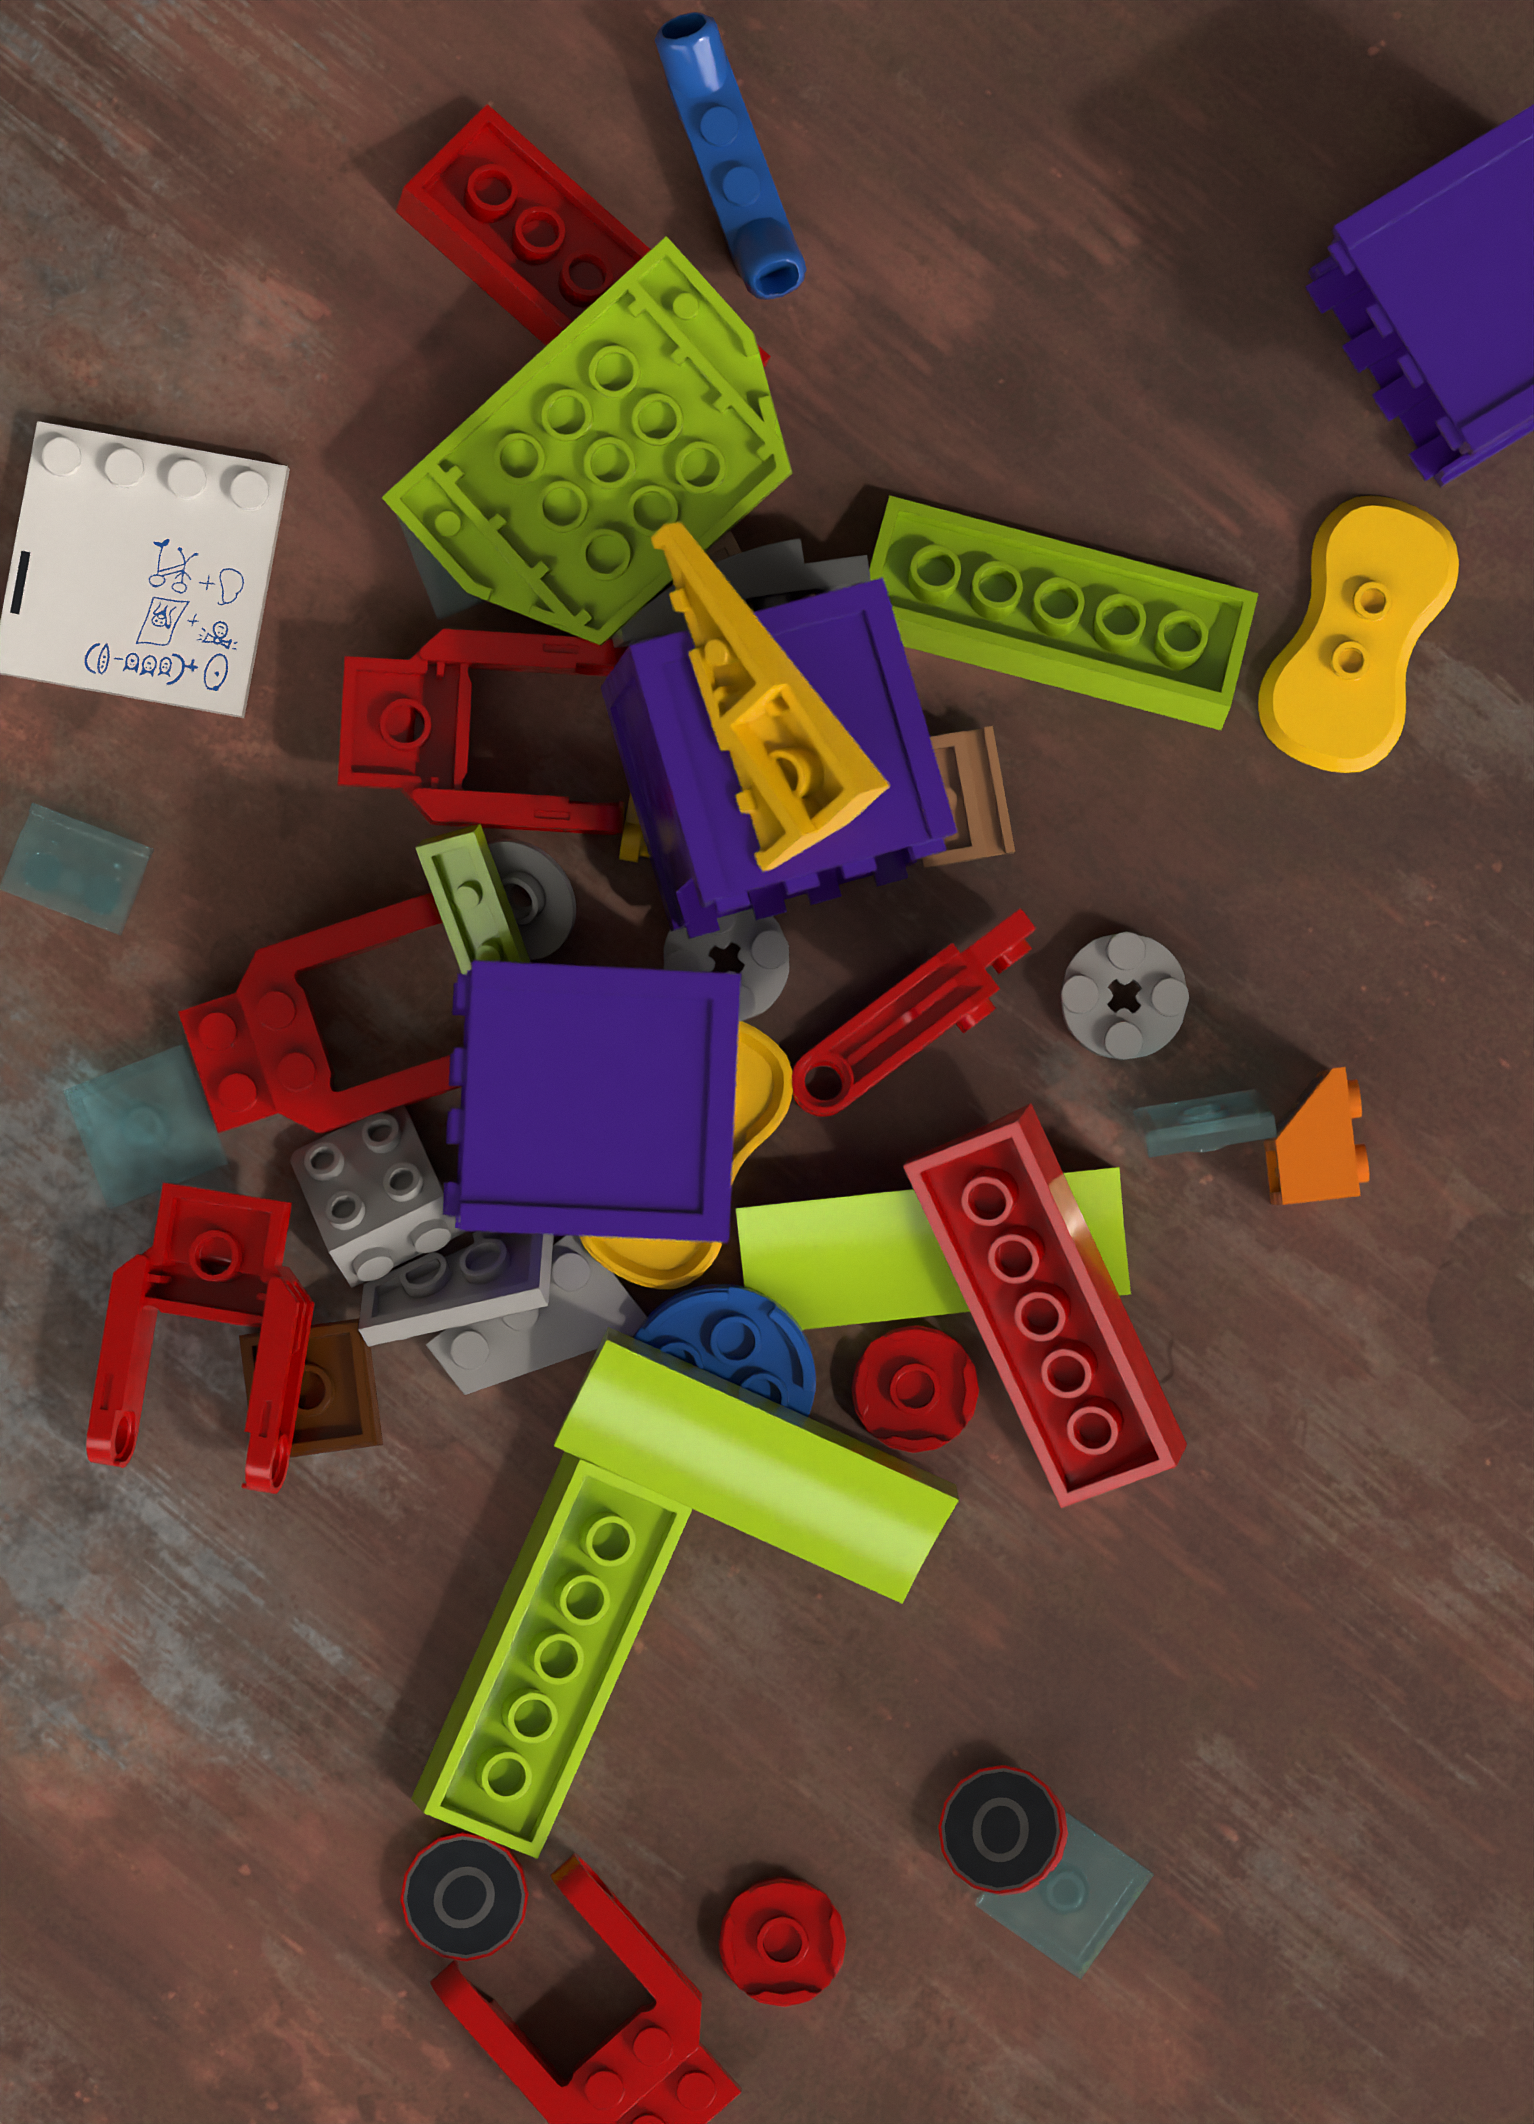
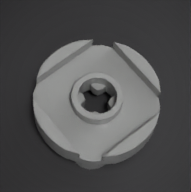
[664,909,789,1022]
[1060,932,1189,1060]

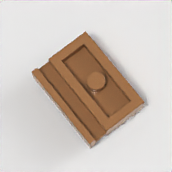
[921,726,1015,869]

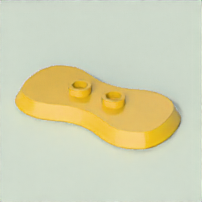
[1258,495,1459,773]
[580,1021,793,1289]

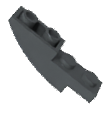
[612,538,871,648]

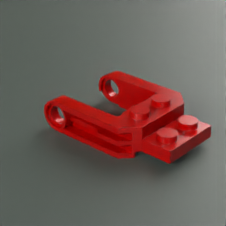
[337,629,629,835]
[178,893,461,1134]
[791,908,1036,1117]
[86,1182,315,1494]
[430,1853,742,2124]

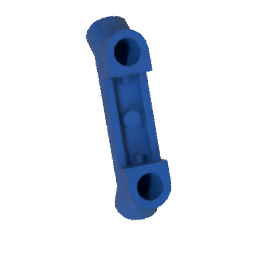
[654,12,807,300]

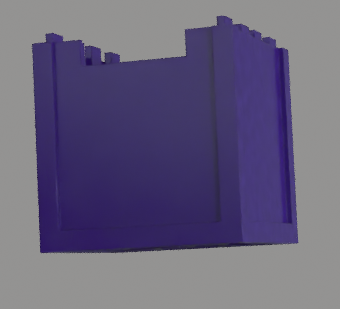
[1305,105,1534,487]
[600,578,957,939]
[443,961,741,1242]

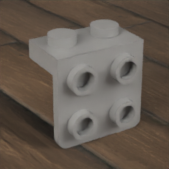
[291,1105,466,1288]

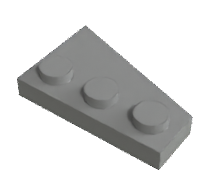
[358,1231,554,1347]
[426,1235,647,1395]

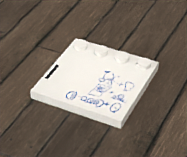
[0,421,290,718]

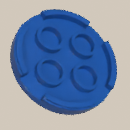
[634,1284,816,1417]

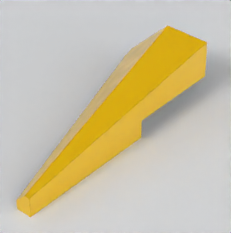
[651,522,890,871]

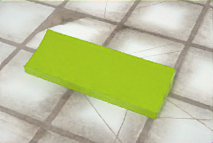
[869,495,1259,731]
[736,1167,1131,1330]
[554,1327,959,1604]
[411,1451,692,1859]

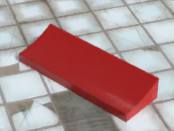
[396,104,771,368]
[903,1103,1187,1508]

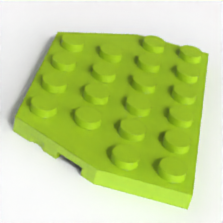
[381,236,793,646]

